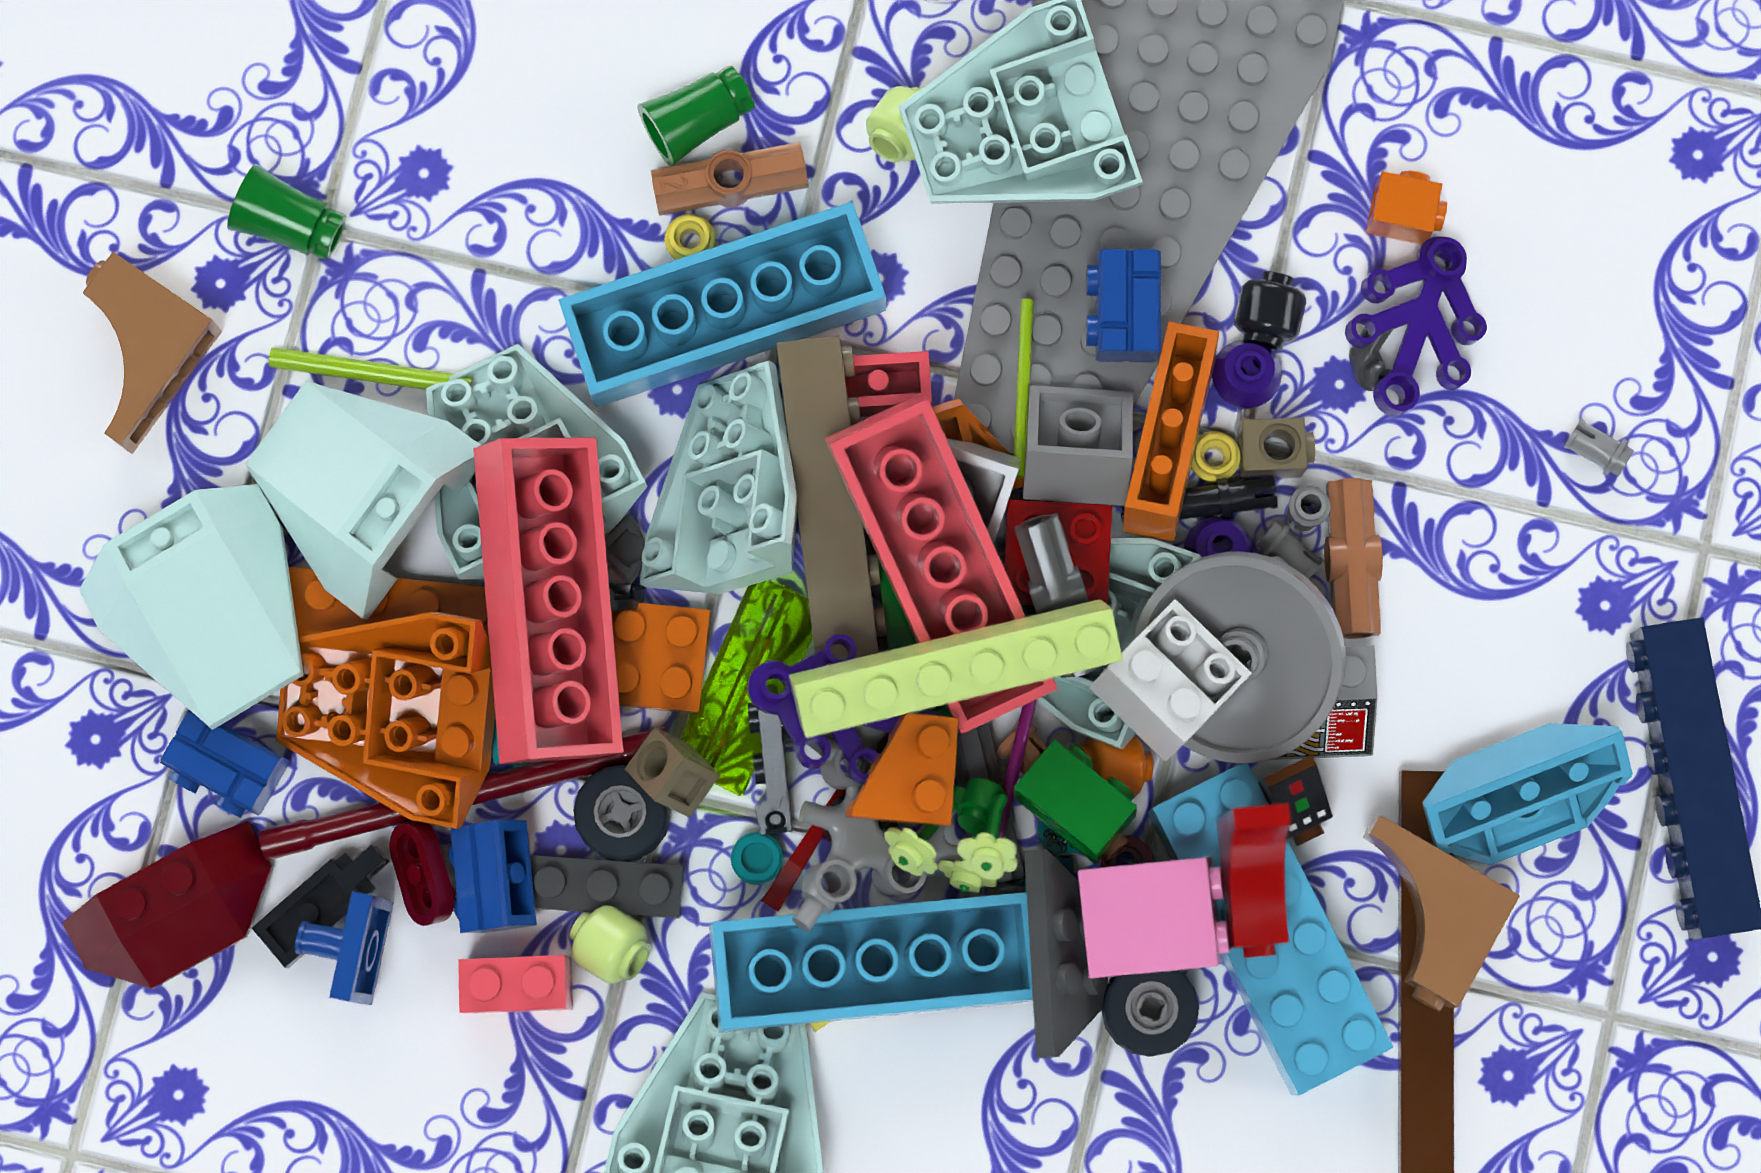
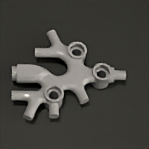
[792,725,963,932]

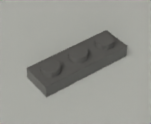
[530,855,684,919]

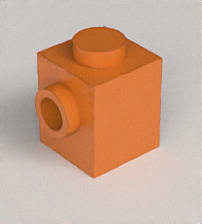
[1365,170,1448,245]

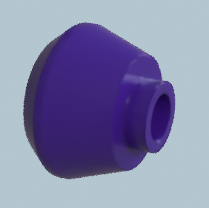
[1212,340,1282,409]
[1183,517,1254,557]

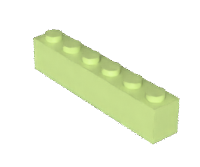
[789,599,1123,738]

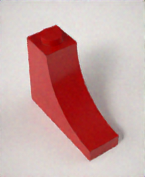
[1216,803,1291,958]

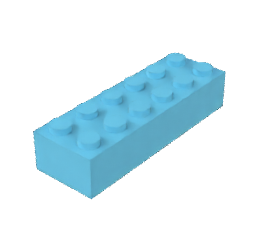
[558,201,886,408]
[1148,763,1394,1096]
[709,892,1033,1033]

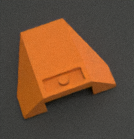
[276,612,495,829]

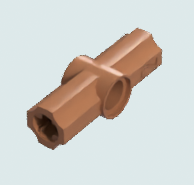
[650,142,809,216]
[1324,478,1383,639]

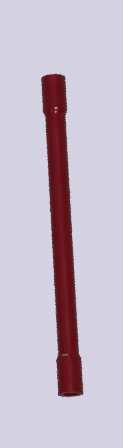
[258,727,667,861]

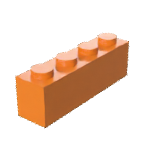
[1123,321,1219,542]

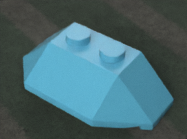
[1422,723,1633,865]

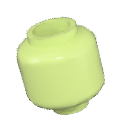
[866,86,921,163]
[570,905,651,984]

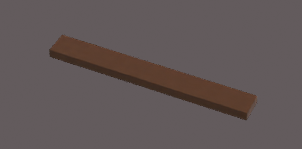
[1398,770,1454,1173]

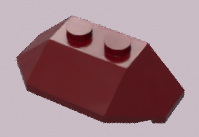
[62,821,274,989]

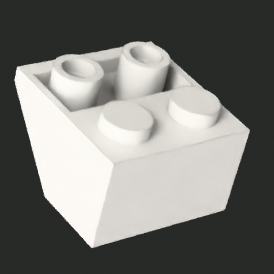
[1089,599,1252,762]

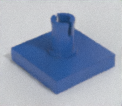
[295,891,394,1005]

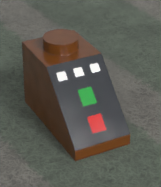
[1258,755,1333,846]

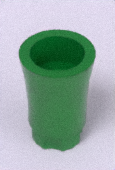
[637,65,755,166]
[227,164,347,261]

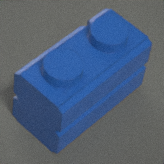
[1086,249,1161,362]
[160,710,289,818]
[449,820,537,933]

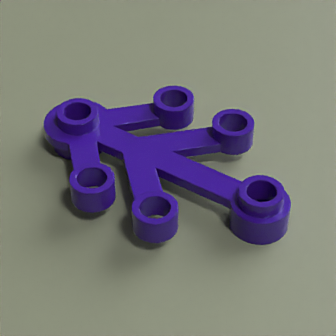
[1345,236,1487,416]
[747,634,941,784]

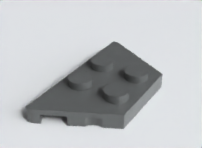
[1024,849,1108,1058]

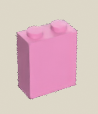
[1078,856,1231,978]

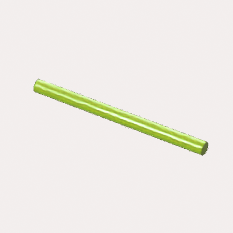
[1013,299,1034,478]

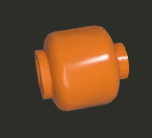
[1077,735,1153,797]

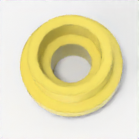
[664,214,716,260]
[1191,431,1241,483]

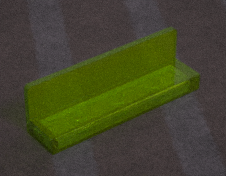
[680,580,813,796]

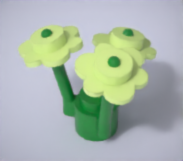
[884,778,1018,893]

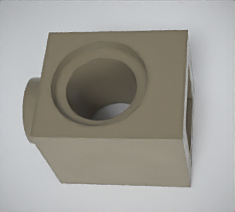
[1237,417,1315,480]
[625,727,720,818]

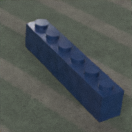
[1626,617,1761,941]

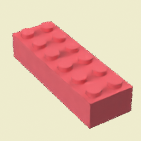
[824,394,1058,734]
[473,437,624,764]

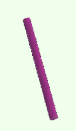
[998,699,1037,839]

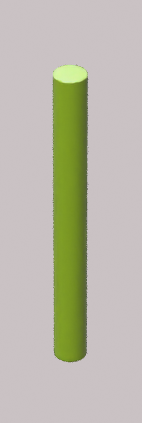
[269,347,473,390]

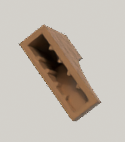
[82,252,222,455]
[1362,815,1520,1012]

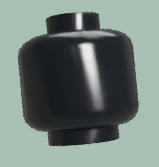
[1234,271,1307,350]

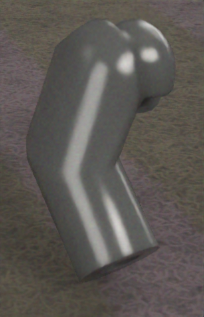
[1348,327,1393,391]

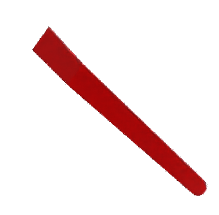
[761,790,846,912]

